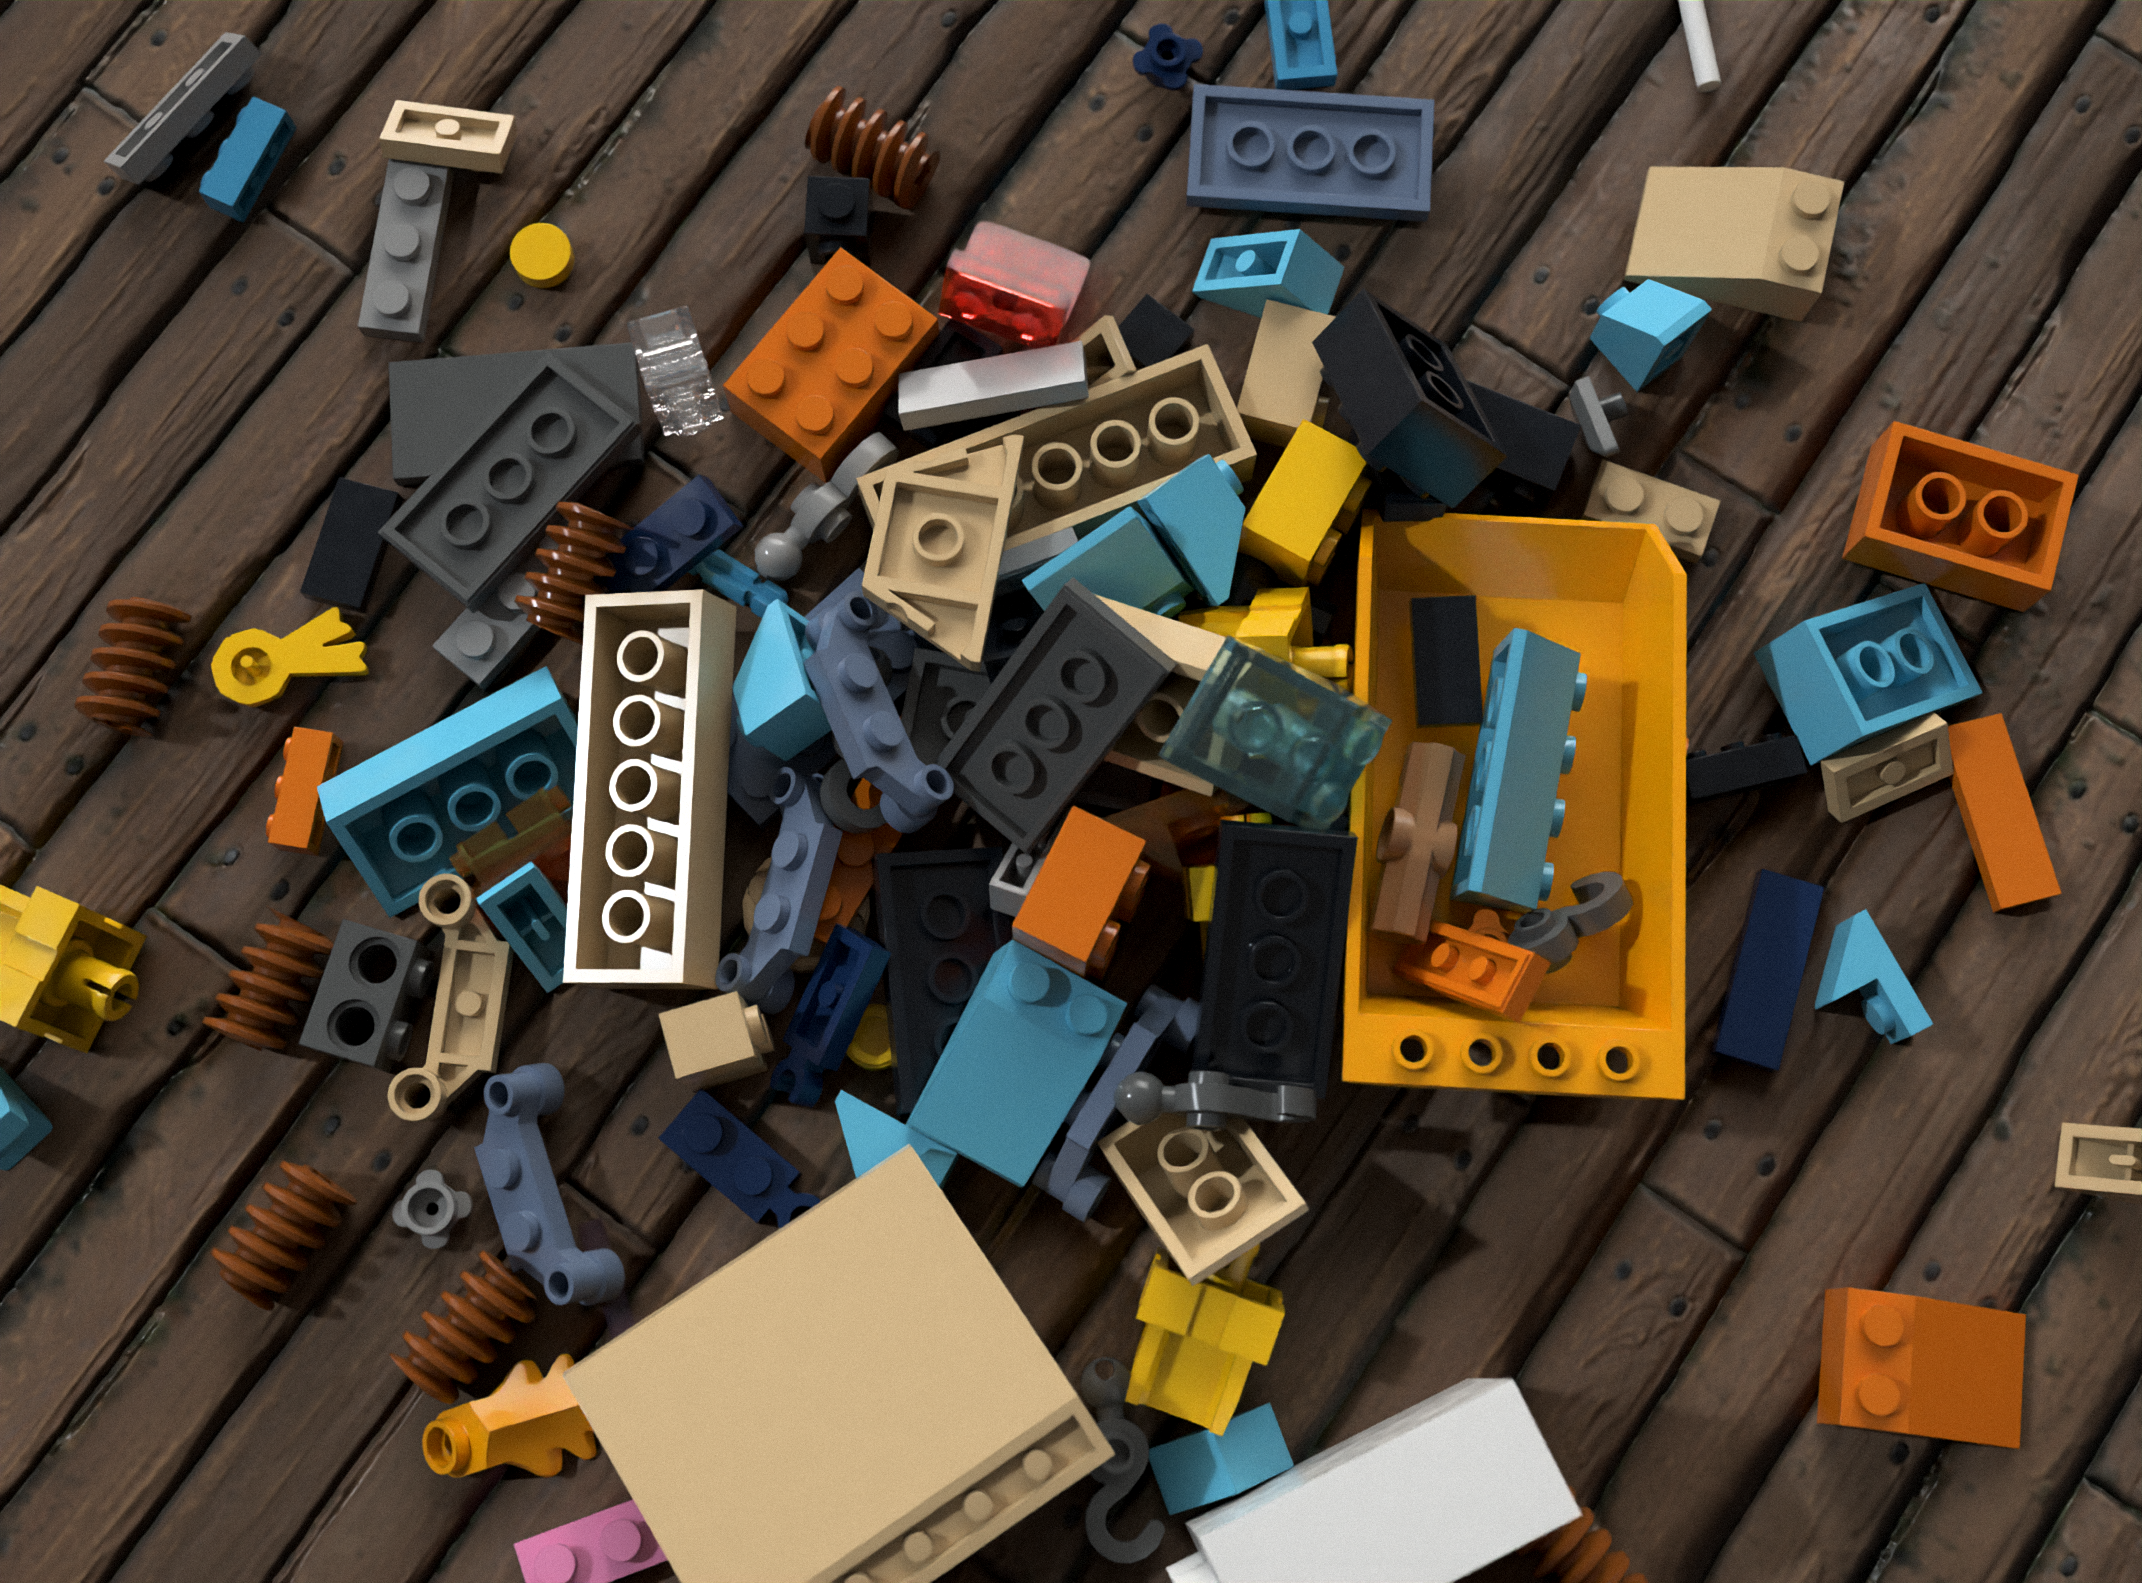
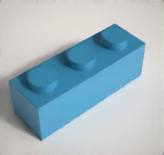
[199,96,297,223]

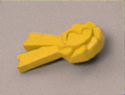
[211,607,369,708]

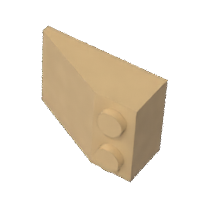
[1624,167,1844,322]
[1097,1113,1309,1286]

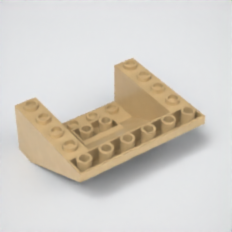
[563,1144,1115,1583]

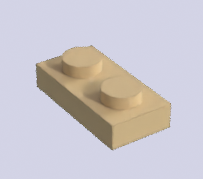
[379,100,517,174]
[1580,460,1720,563]
[1820,712,1954,823]

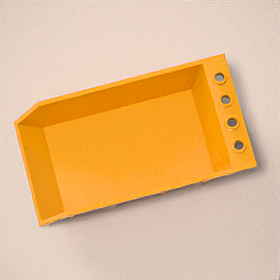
[1342,509,1687,1100]

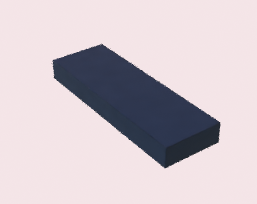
[1710,869,1824,1073]

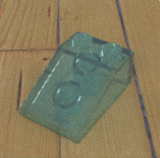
[1158,635,1393,829]

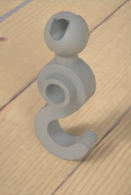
[755,432,899,581]

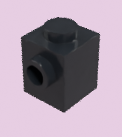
[804,176,874,266]

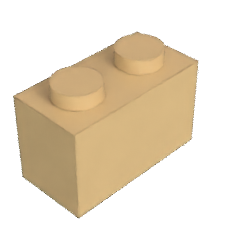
[1237,299,1336,448]
[659,991,775,1092]

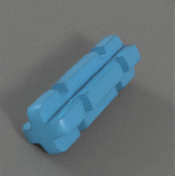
[688,549,789,618]

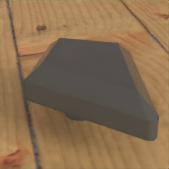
[1569,376,1629,457]

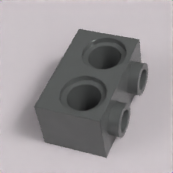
[299,919,434,1074]

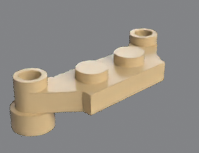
[388,873,514,1123]

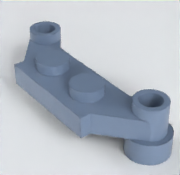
[803,591,954,833]
[715,767,843,1014]
[1032,983,1199,1223]
[474,1063,625,1306]

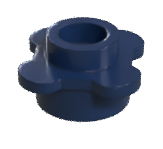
[1133,23,1203,91]

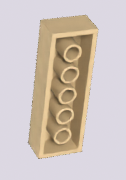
[856,344,1257,551]
[563,589,736,990]

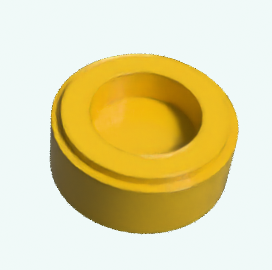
[510,223,574,288]
[846,1004,892,1071]

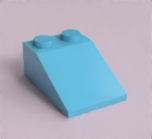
[1754,583,1983,765]
[906,939,1127,1188]

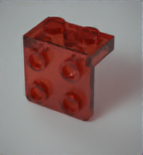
[938,221,1090,349]

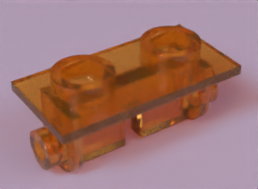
[449,785,573,899]

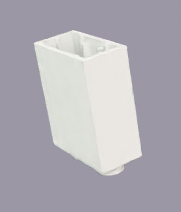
[1166,1378,1582,1583]

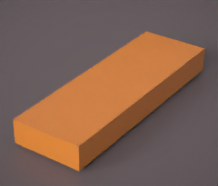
[1948,713,2062,913]
[1392,919,1551,1023]

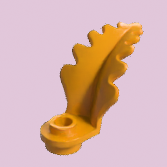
[422,1354,597,1478]

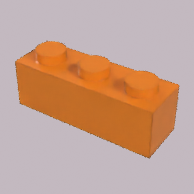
[266,727,343,856]

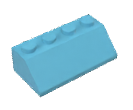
[1449,628,1587,914]
[317,666,578,918]

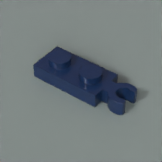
[593,474,743,594]
[770,923,892,1108]
[658,1088,821,1229]

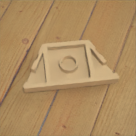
[862,434,1024,672]

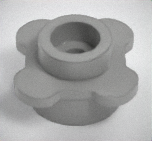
[392,1169,473,1249]

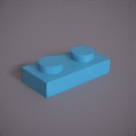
[1264,0,1338,90]

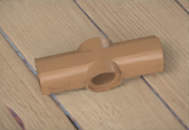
[1367,741,1466,945]

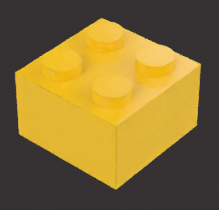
[1237,419,1373,588]

